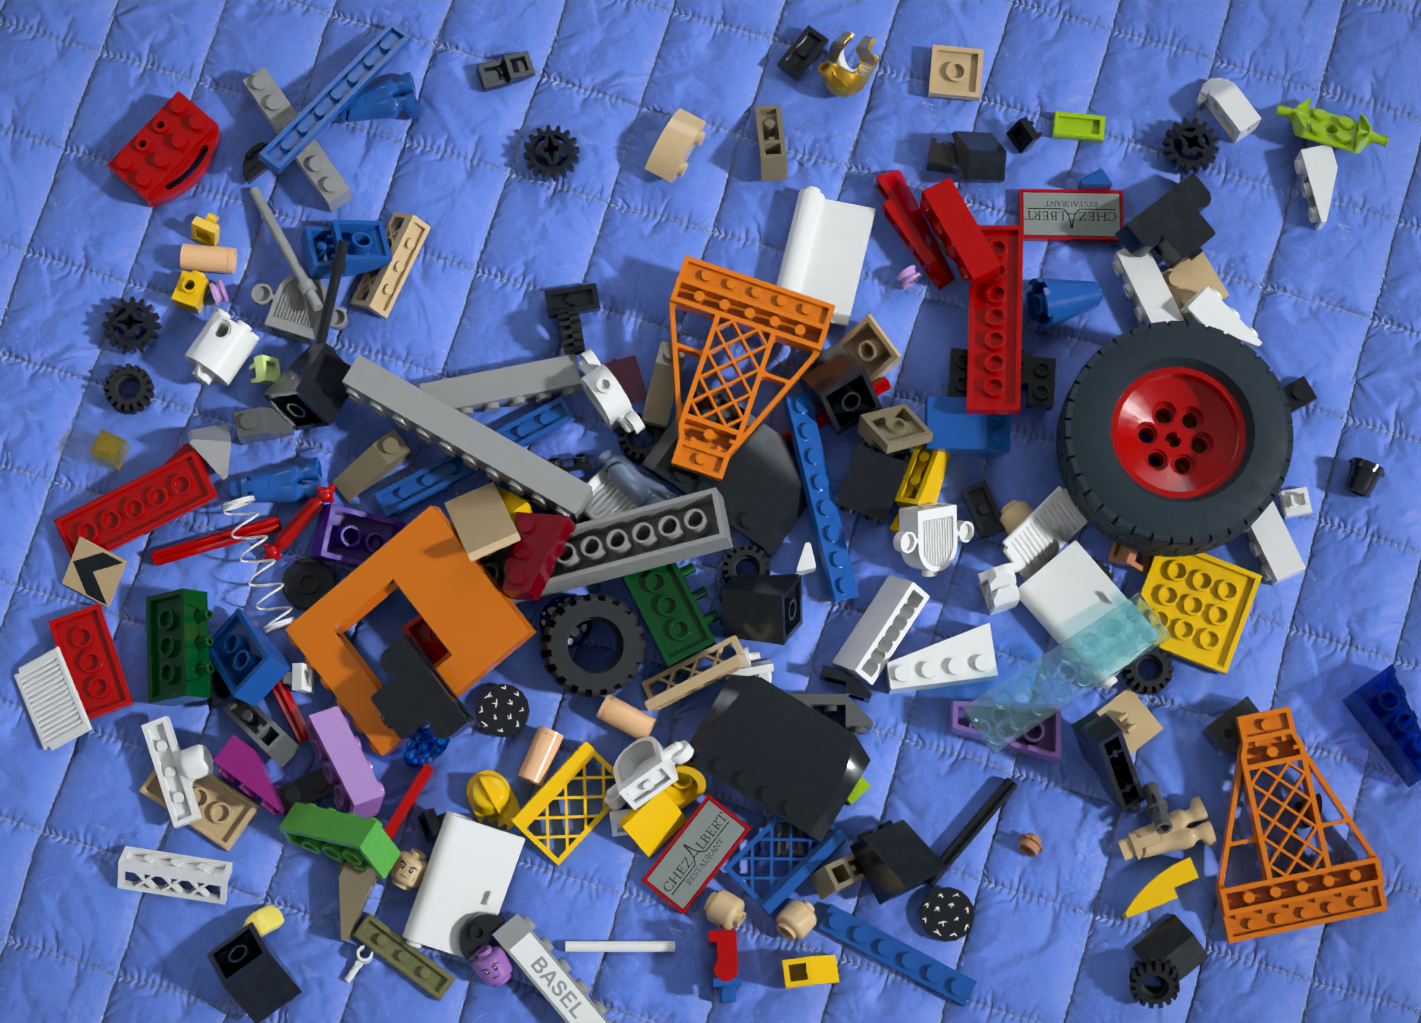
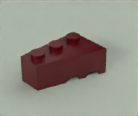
[502,512,577,601]

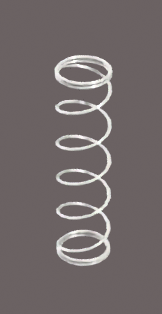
[221,495,296,633]

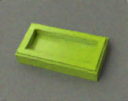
[1051,111,1106,143]

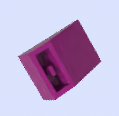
[213,735,287,816]

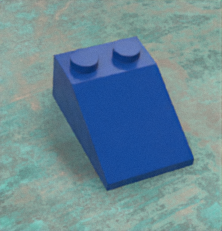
[924,396,1011,459]
[209,608,291,707]

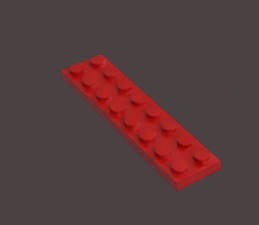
[966,225,1024,415]

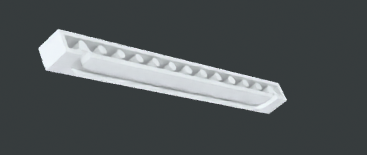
[1112,248,1306,586]

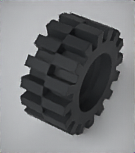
[557,307,585,355]
[103,364,155,415]
[618,413,665,464]
[722,544,771,584]
[1122,645,1174,695]
[1129,954,1180,1009]

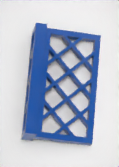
[723,816,847,916]

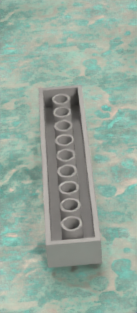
[342,355,593,523]
[479,487,733,604]

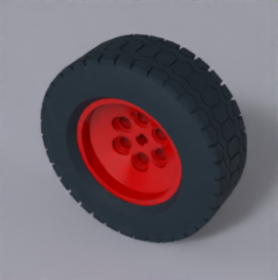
[1056,321,1294,557]

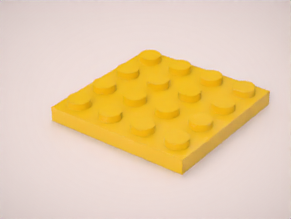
[1135,553,1262,675]

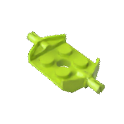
[1275,98,1389,154]

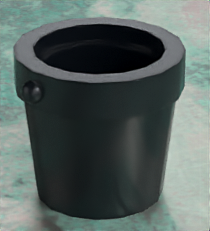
[1344,457,1385,498]

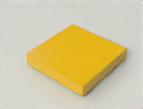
[618,790,688,858]

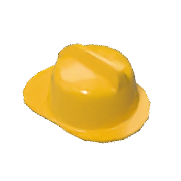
[664,762,706,810]
[466,770,520,831]

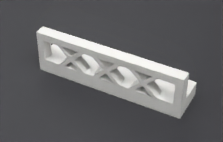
[117,846,233,905]

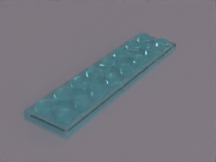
[962,592,1171,755]

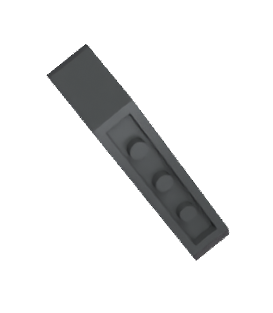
[790,694,873,735]

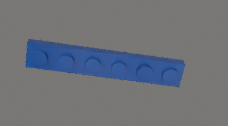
[818,904,977,1007]

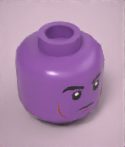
[472,945,513,987]

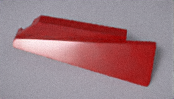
[875,170,955,291]

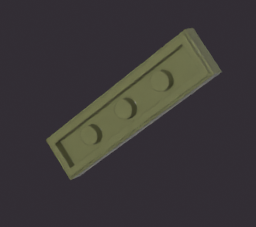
[352,913,456,1001]

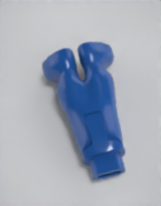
[332,72,420,123]
[230,457,322,503]

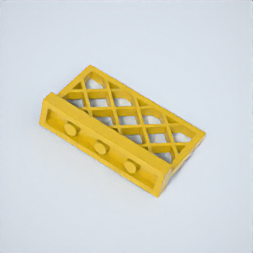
[510,741,615,866]

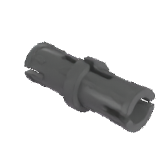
[1142,782,1173,834]

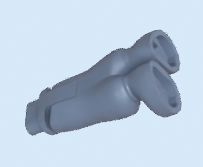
[597,449,679,507]

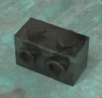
[1201,696,1260,757]

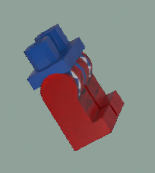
[708,929,741,1003]

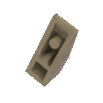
[755,105,787,182]
[641,341,686,429]
[332,429,413,503]
[809,853,866,900]
[337,859,379,943]

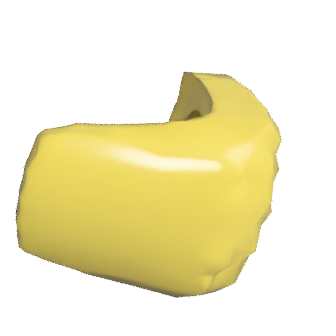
[243,905,284,936]

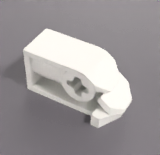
[1196,78,1262,143]
[978,561,1020,616]

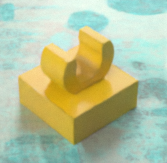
[191,213,220,246]

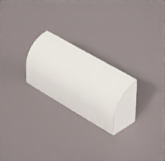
[832,575,930,685]

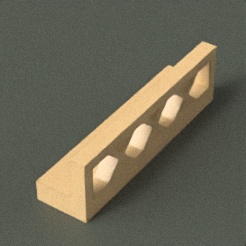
[350,212,431,319]
[641,635,750,712]

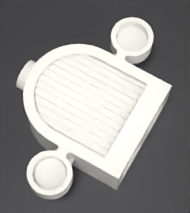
[579,348,646,434]
[893,502,974,577]
[605,736,694,811]

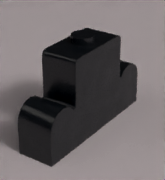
[1115,173,1215,269]
[371,635,476,739]
[1071,711,1145,812]

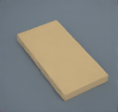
[444,482,521,561]
[139,768,260,852]

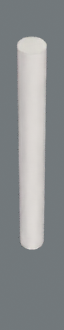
[565,941,675,952]

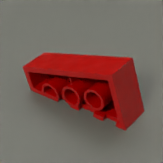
[920,177,1001,287]

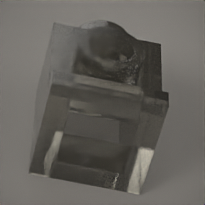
[926,137,960,175]

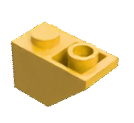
[781,955,839,990]

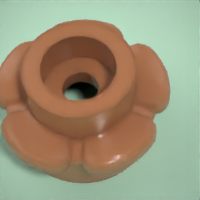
[1017,833,1043,857]

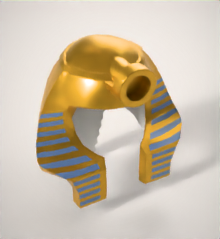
[818,31,881,98]

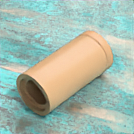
[180,243,237,274]
[596,694,656,740]
[517,726,564,787]

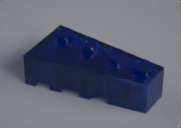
[1342,664,1421,788]

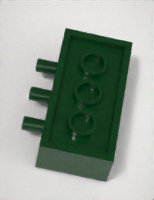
[621,562,720,669]
[146,588,214,706]

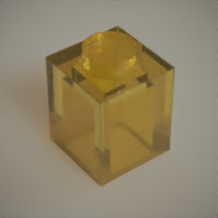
[89,429,131,470]

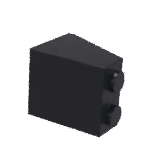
[263,343,351,430]
[793,343,882,435]
[836,437,911,523]
[719,574,803,645]
[849,819,947,905]
[207,922,302,1023]

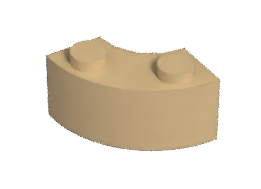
[644,108,707,183]

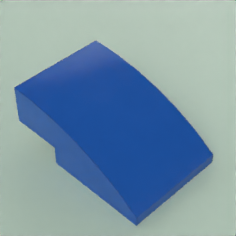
[300,220,392,279]

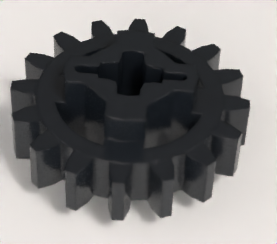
[1162,118,1219,175]
[523,125,580,182]
[102,296,162,355]

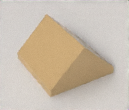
[838,314,901,383]

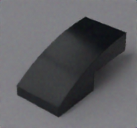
[476,51,535,92]
[820,665,872,703]

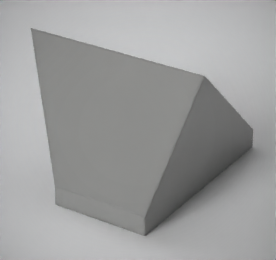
[188,423,231,480]

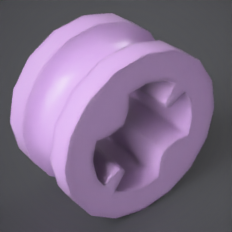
[896,265,922,289]
[209,279,229,305]

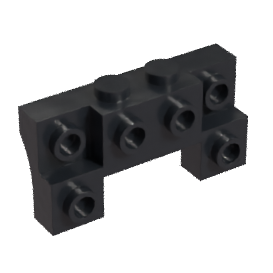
[947,348,1056,411]

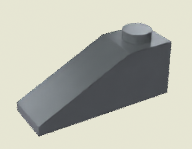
[223,697,301,767]

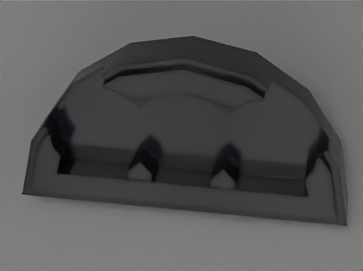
[243,142,270,184]
[207,659,231,711]
[458,913,506,960]

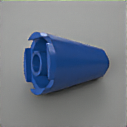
[1027,278,1103,330]

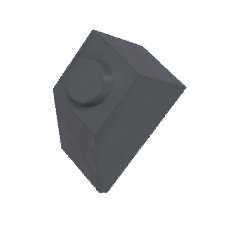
[233,407,295,445]

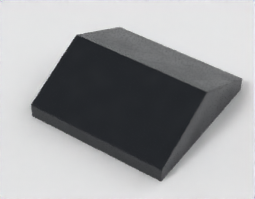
[952,131,1007,183]
[1132,914,1209,985]

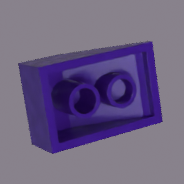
[310,503,406,568]

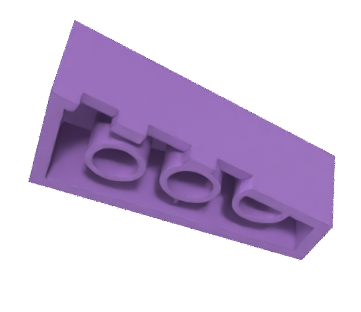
[950,701,1062,763]
[305,706,385,819]

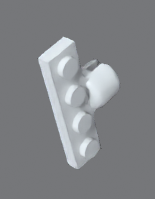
[141,716,214,828]

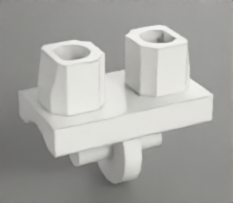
[725,646,774,683]

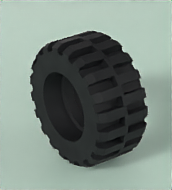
[540,594,646,697]

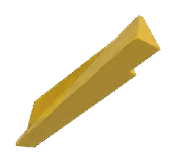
[890,444,951,533]

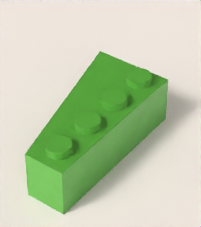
[279,802,401,880]

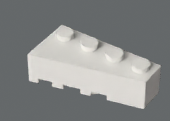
[885,623,998,694]

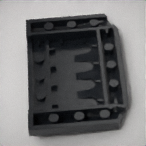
[641,390,808,558]
[688,675,871,842]

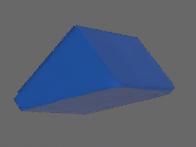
[1077,168,1112,190]

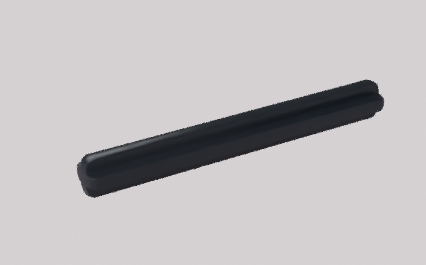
[926,778,1017,887]

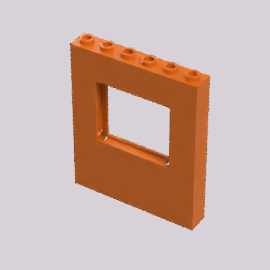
[285,506,537,756]

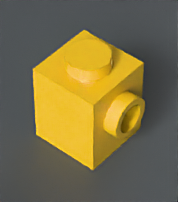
[171,270,210,314]

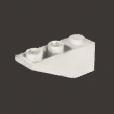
[1294,144,1338,230]
[1179,286,1262,349]

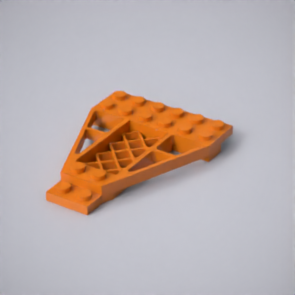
[668,255,836,482]
[1215,706,1388,943]

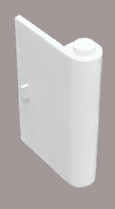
[776,186,876,327]
[1018,540,1160,691]
[402,811,525,960]

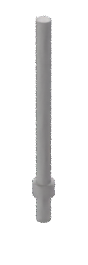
[249,187,323,311]

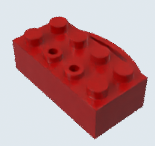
[107,91,221,208]

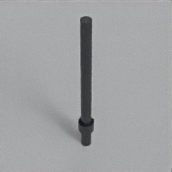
[315,240,349,344]

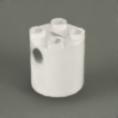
[184,308,260,386]

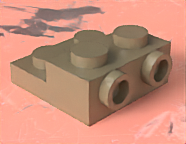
[857,403,933,454]

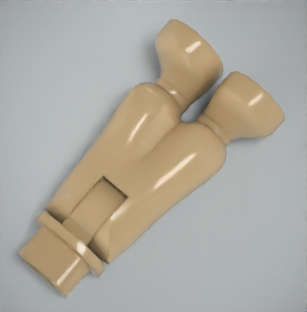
[1117,796,1217,861]

